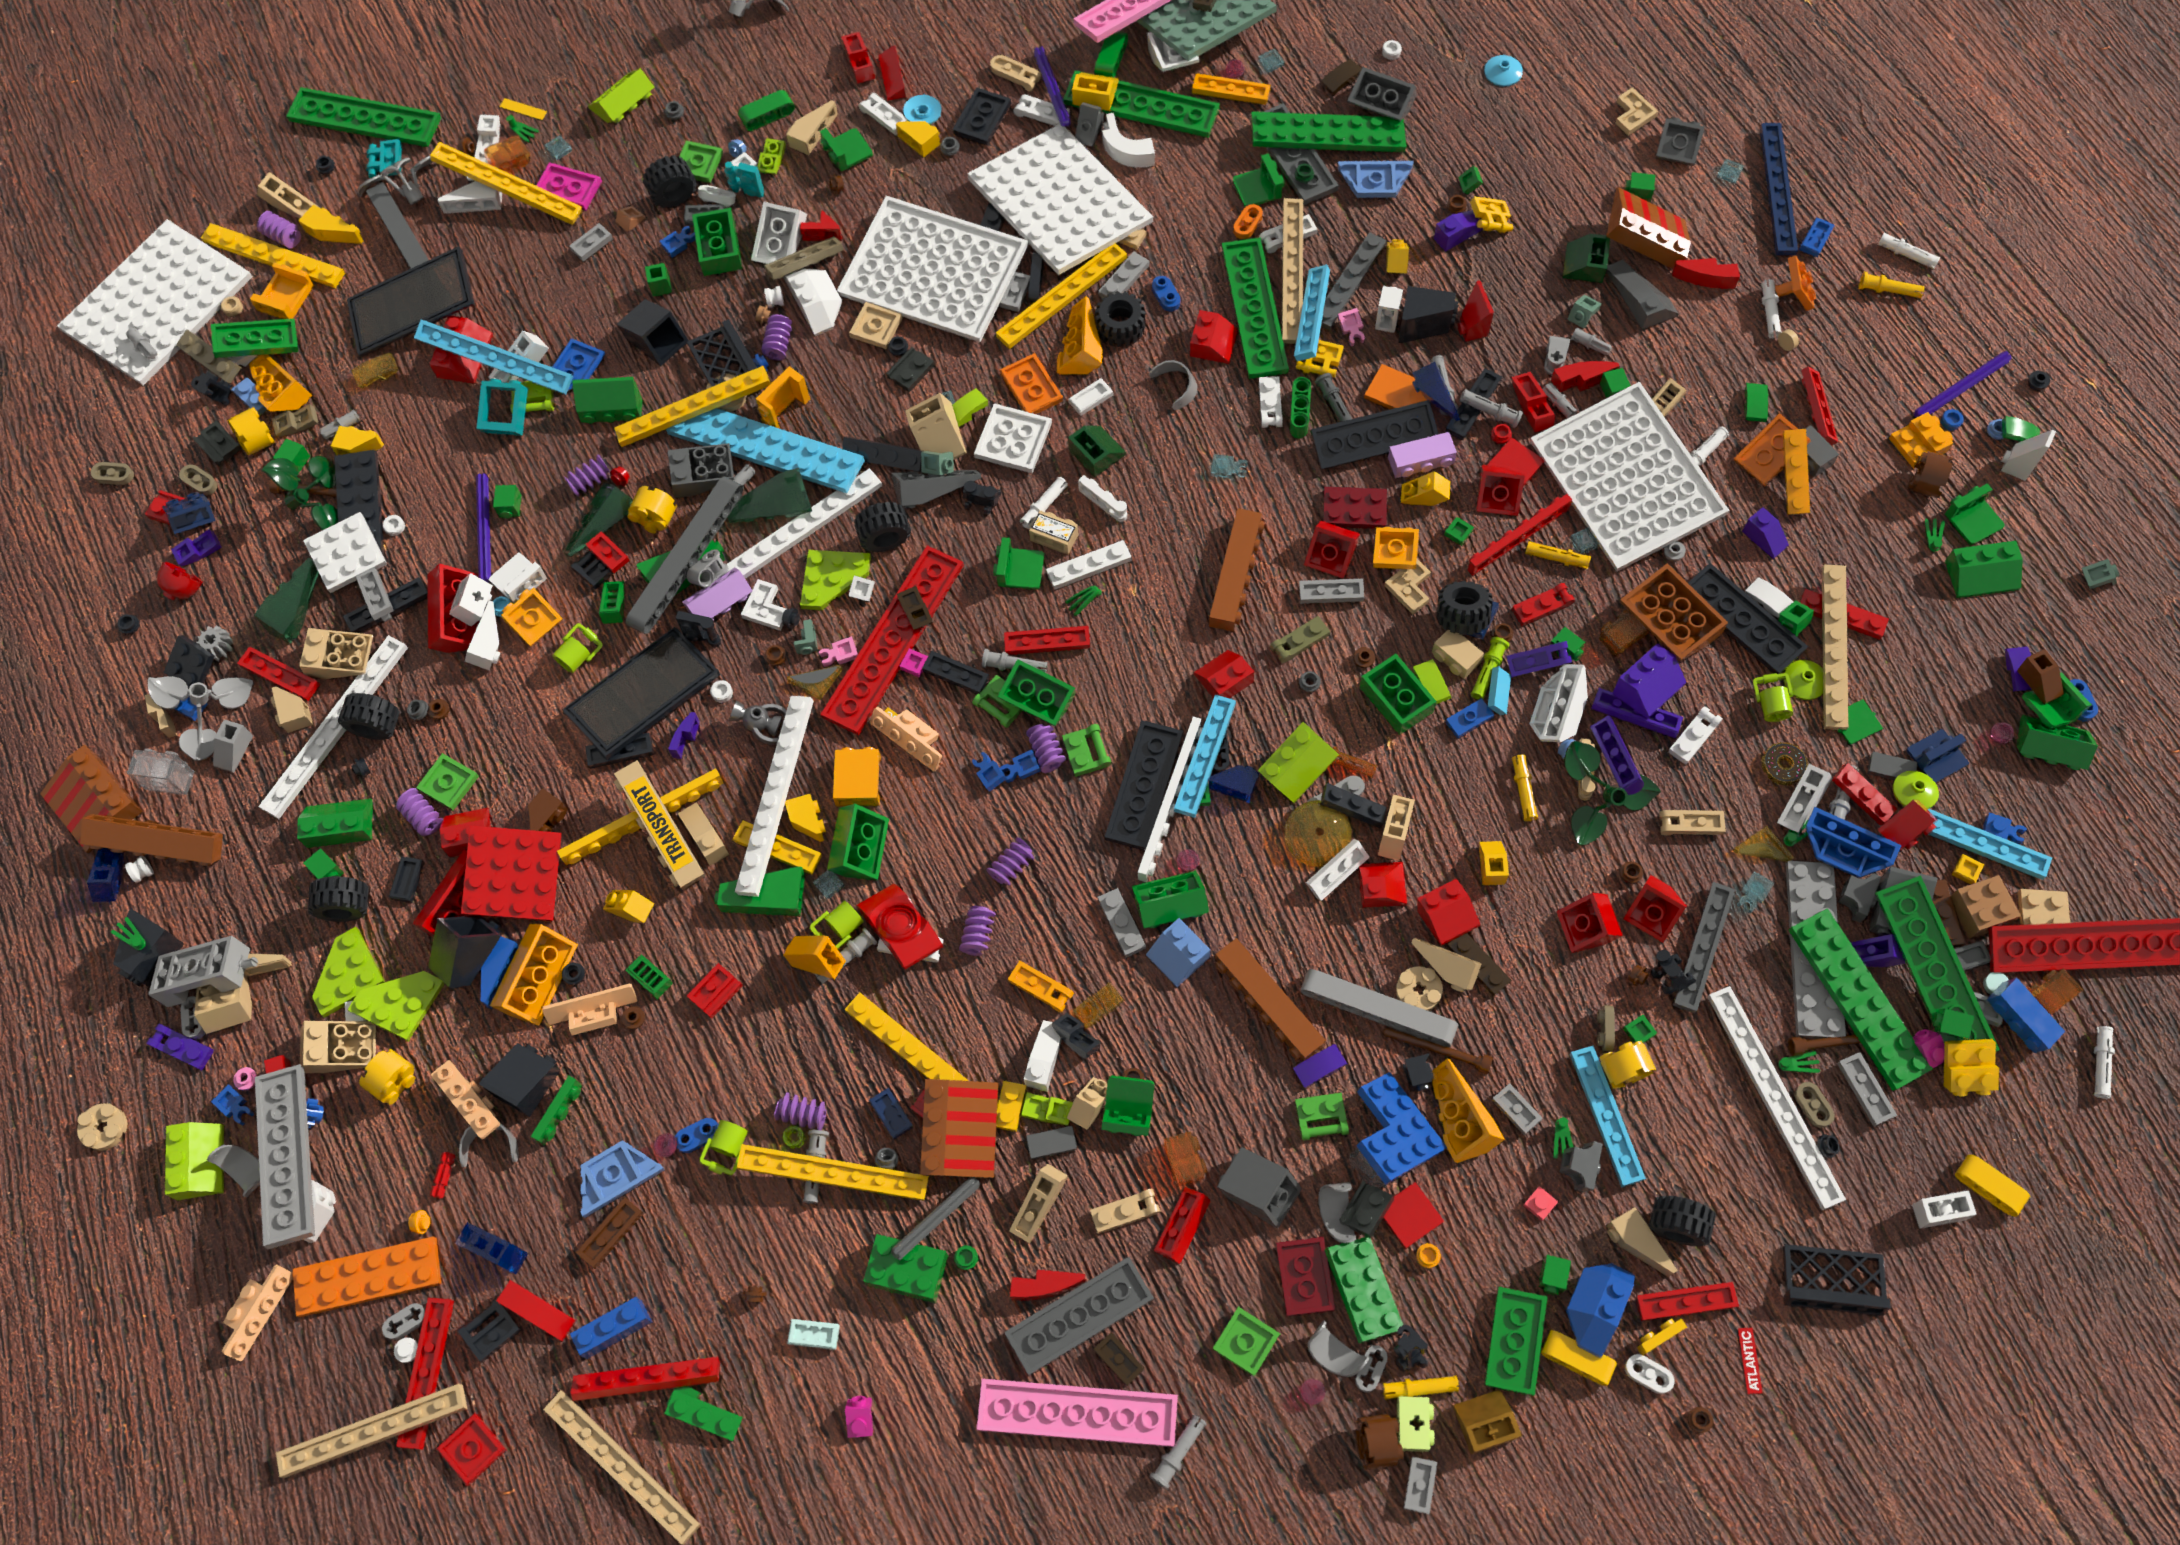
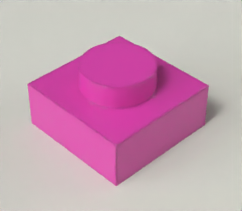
[900,648,928,677]

